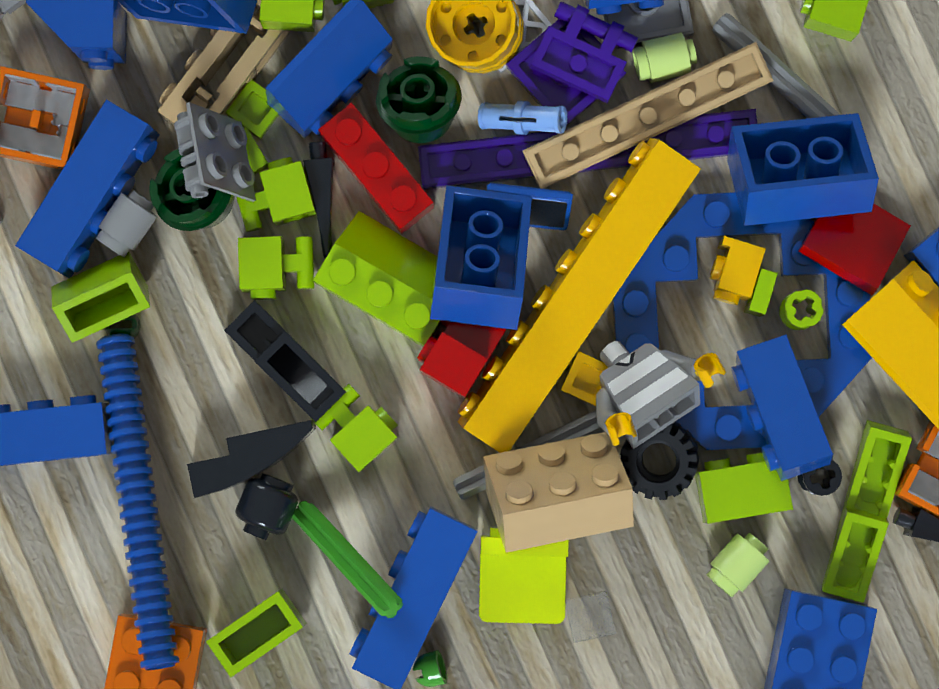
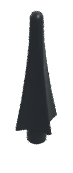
[303,141,334,259]
[893,506,939,542]

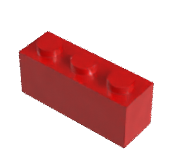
[318,102,434,235]

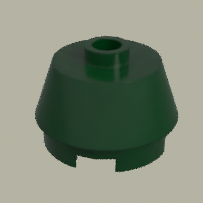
[376,56,462,143]
[149,149,235,231]

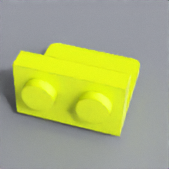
[479,528,569,624]

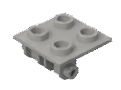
[174,102,256,202]

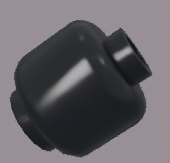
[235,473,298,540]

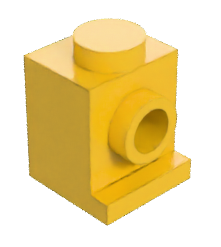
[710,236,766,305]

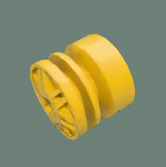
[426,0,524,74]

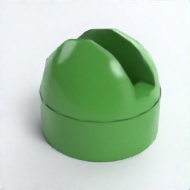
[413,650,448,687]

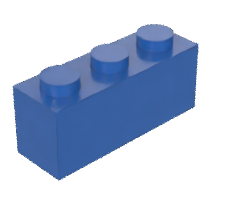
[731,334,833,481]
[0,395,113,466]

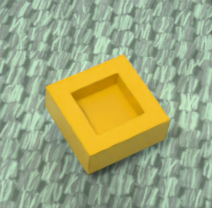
[560,351,608,407]

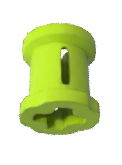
[779,289,823,330]

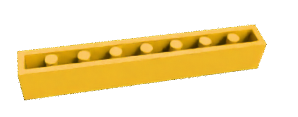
[457,138,701,453]

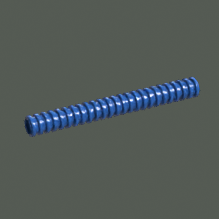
[96,334,179,670]

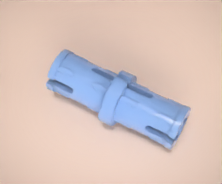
[478,100,567,135]

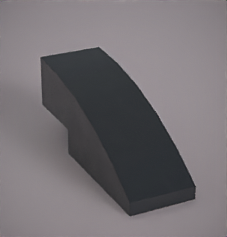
[224,300,346,422]
[187,420,315,498]

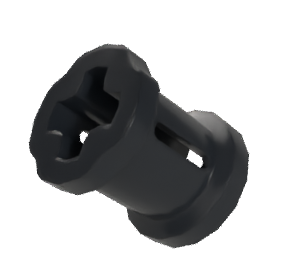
[797,460,842,496]

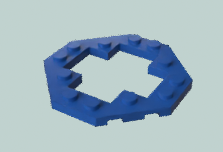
[613,192,872,450]

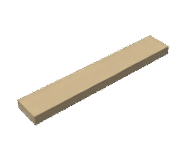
[522,42,774,189]

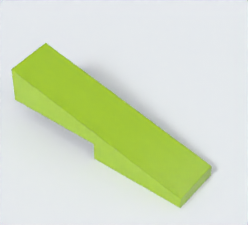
[821,420,912,603]

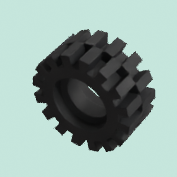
[620,422,699,500]

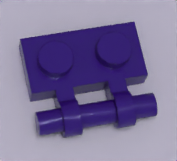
[530,1,639,103]

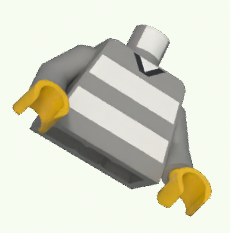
[596,341,726,449]

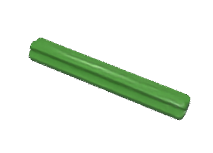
[292,501,403,618]

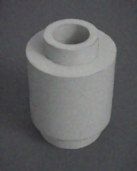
[96,190,157,257]

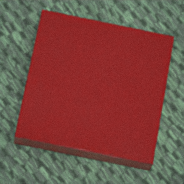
[799,204,911,295]

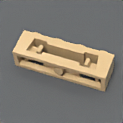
[158,0,291,125]

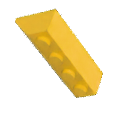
[842,260,939,429]

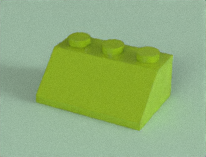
[313,211,442,347]

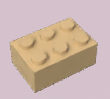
[483,432,634,553]

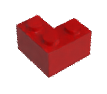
[417,321,507,399]

